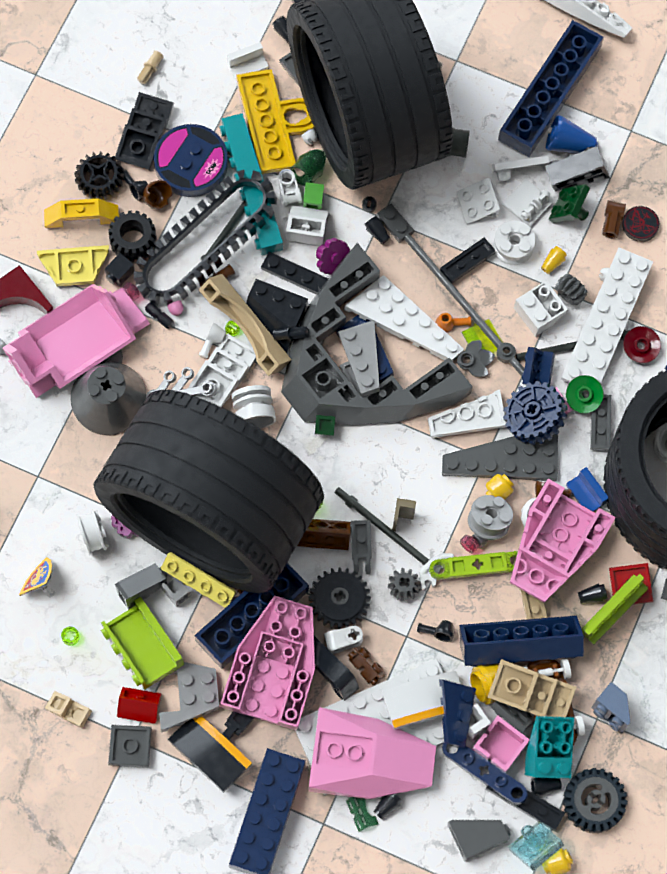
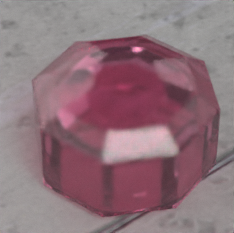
[123,282,140,301]
[460,534,479,554]

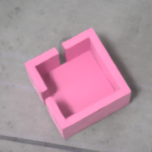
[472,715,530,773]

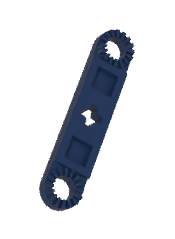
[442,743,528,805]

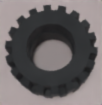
[108,210,157,262]

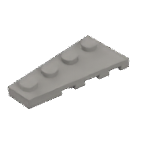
[338,320,380,397]

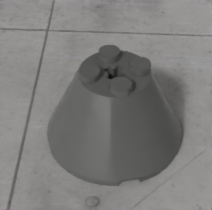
[70,361,147,435]

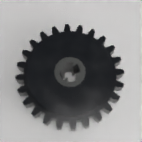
[308,567,371,629]

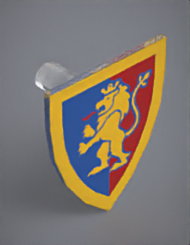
[19,557,55,598]

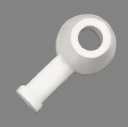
[198,323,226,359]

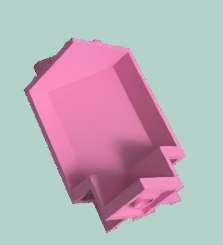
[3,284,150,398]

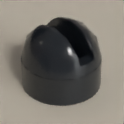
[362,196,377,212]

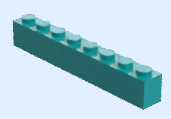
[219,113,283,256]

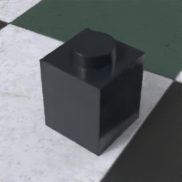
[105,253,135,287]

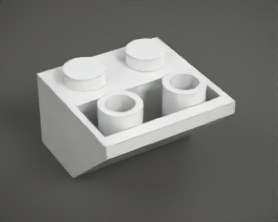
[286,206,329,246]
[514,281,568,337]

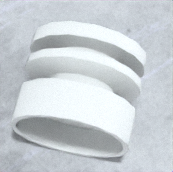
[231,385,276,429]

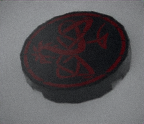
[622,206,660,242]

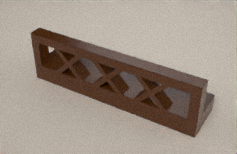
[297,519,351,551]

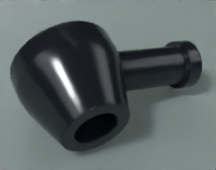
[121,170,148,200]
[417,620,454,642]

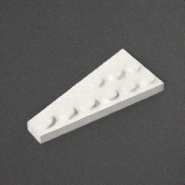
[344,275,464,361]

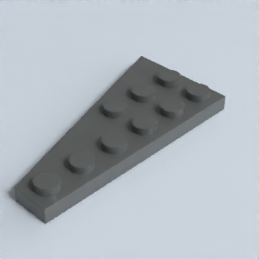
[442,434,558,481]

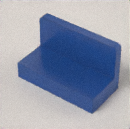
[566,467,609,512]

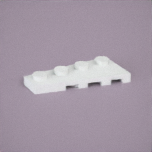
[428,389,506,438]

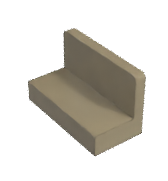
[392,498,416,532]

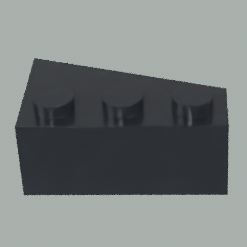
[246,279,308,353]

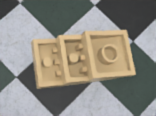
[488,660,576,717]

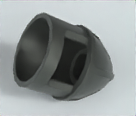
[448,128,470,158]

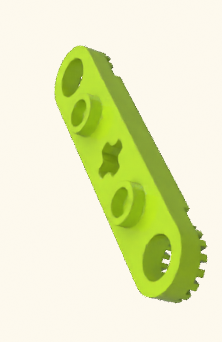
[429,551,518,580]

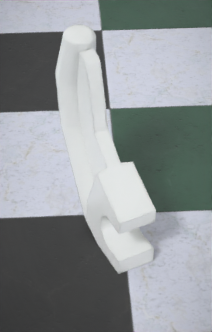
[419,553,454,591]

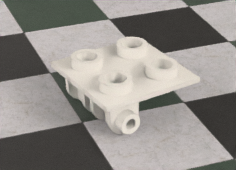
[457,177,500,225]
[502,179,554,226]

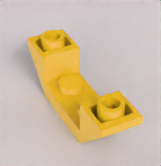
[44,198,119,228]

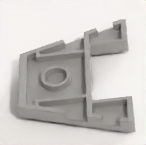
[159,662,219,732]

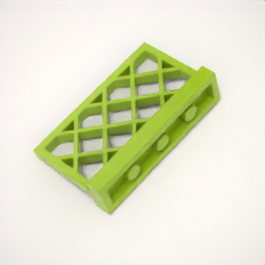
[581,574,648,645]

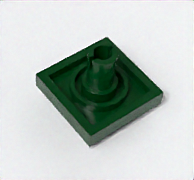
[548,184,590,224]

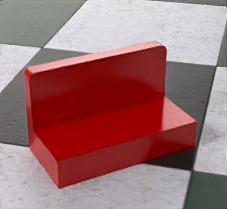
[117,687,162,724]

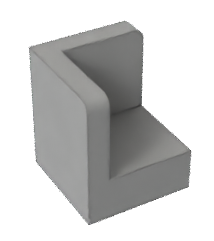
[161,578,192,607]

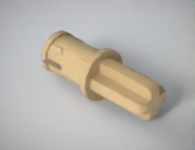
[137,50,164,84]

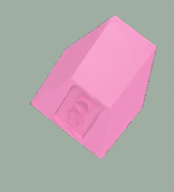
[220,596,315,730]
[309,707,436,799]

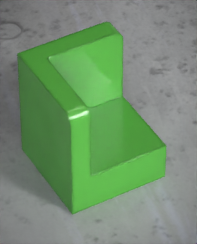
[303,182,324,210]

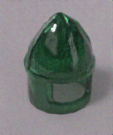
[290,149,326,186]

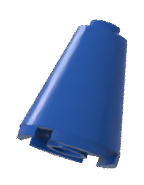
[545,115,599,154]

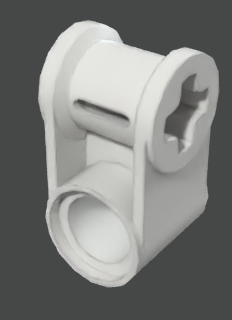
[278,169,302,207]
[324,626,363,654]

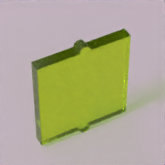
[462,319,503,353]

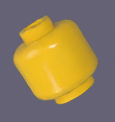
[486,474,514,500]
[542,847,573,874]

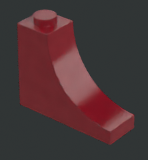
[0,265,53,314]

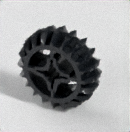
[74,151,124,200]

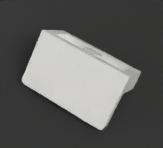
[227,42,268,80]
[467,704,491,742]

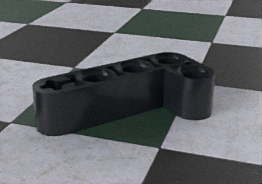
[314,636,359,701]

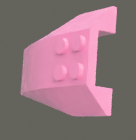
[510,479,616,603]

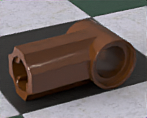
[602,200,626,239]

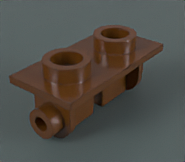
[348,646,385,686]

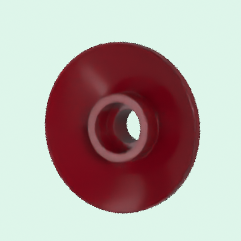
[623,326,661,363]

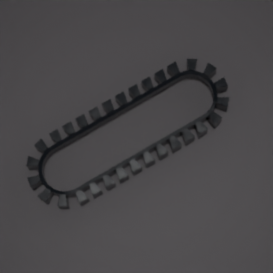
[134,170,277,306]

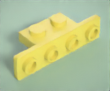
[161,552,236,608]

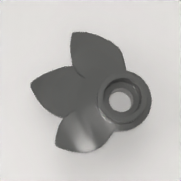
[457,340,495,377]

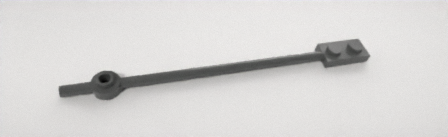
[377,204,525,376]

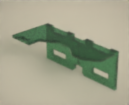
[346,797,379,832]

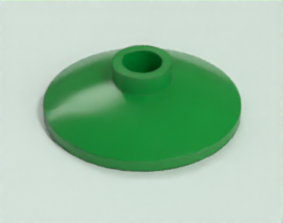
[566,375,604,413]

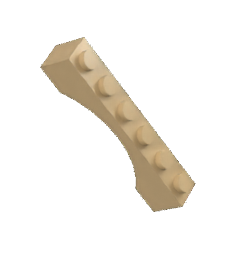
[199,274,291,376]

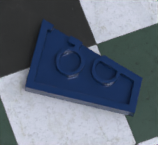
[439,679,476,748]

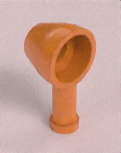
[436,313,471,332]

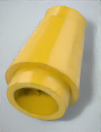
[541,246,567,274]

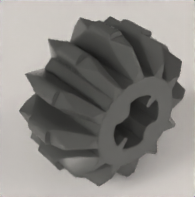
[555,274,587,305]
[387,568,421,602]

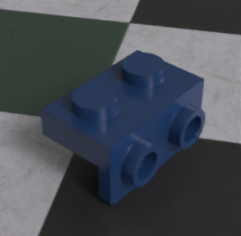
[522,347,555,387]

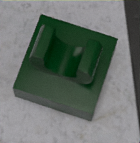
[315,415,335,436]

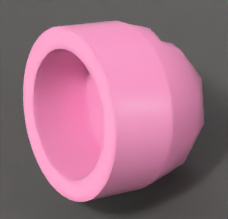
[167,300,184,316]

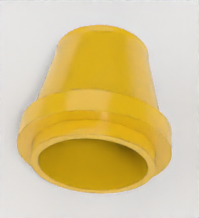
[470,664,499,705]

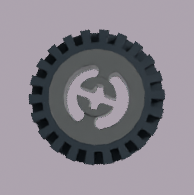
[563,768,627,833]

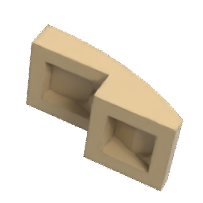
[45,691,92,728]

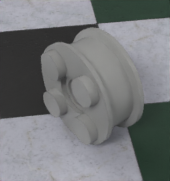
[468,495,513,540]

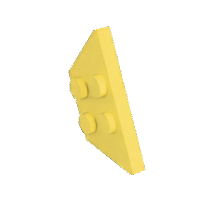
[37,245,109,287]

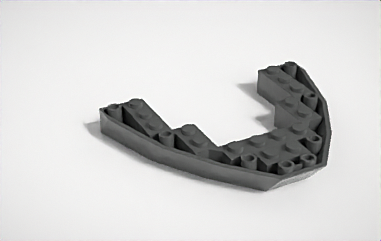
[281,242,473,425]

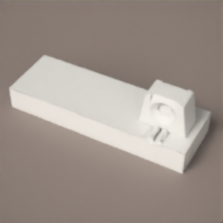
[492,155,550,181]

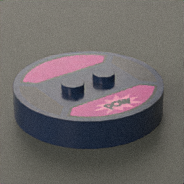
[154,124,228,197]

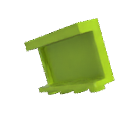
[101,597,185,690]

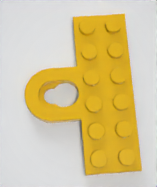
[236,69,314,174]

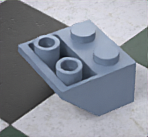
[591,682,630,733]

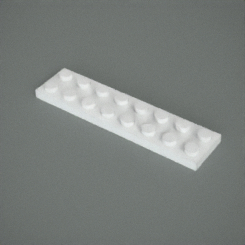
[561,247,653,383]

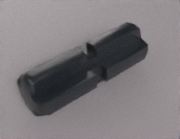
[145,302,174,329]

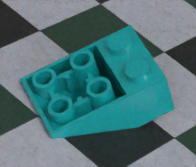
[524,716,574,778]

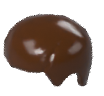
[143,180,173,210]

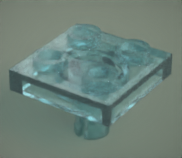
[508,821,564,871]

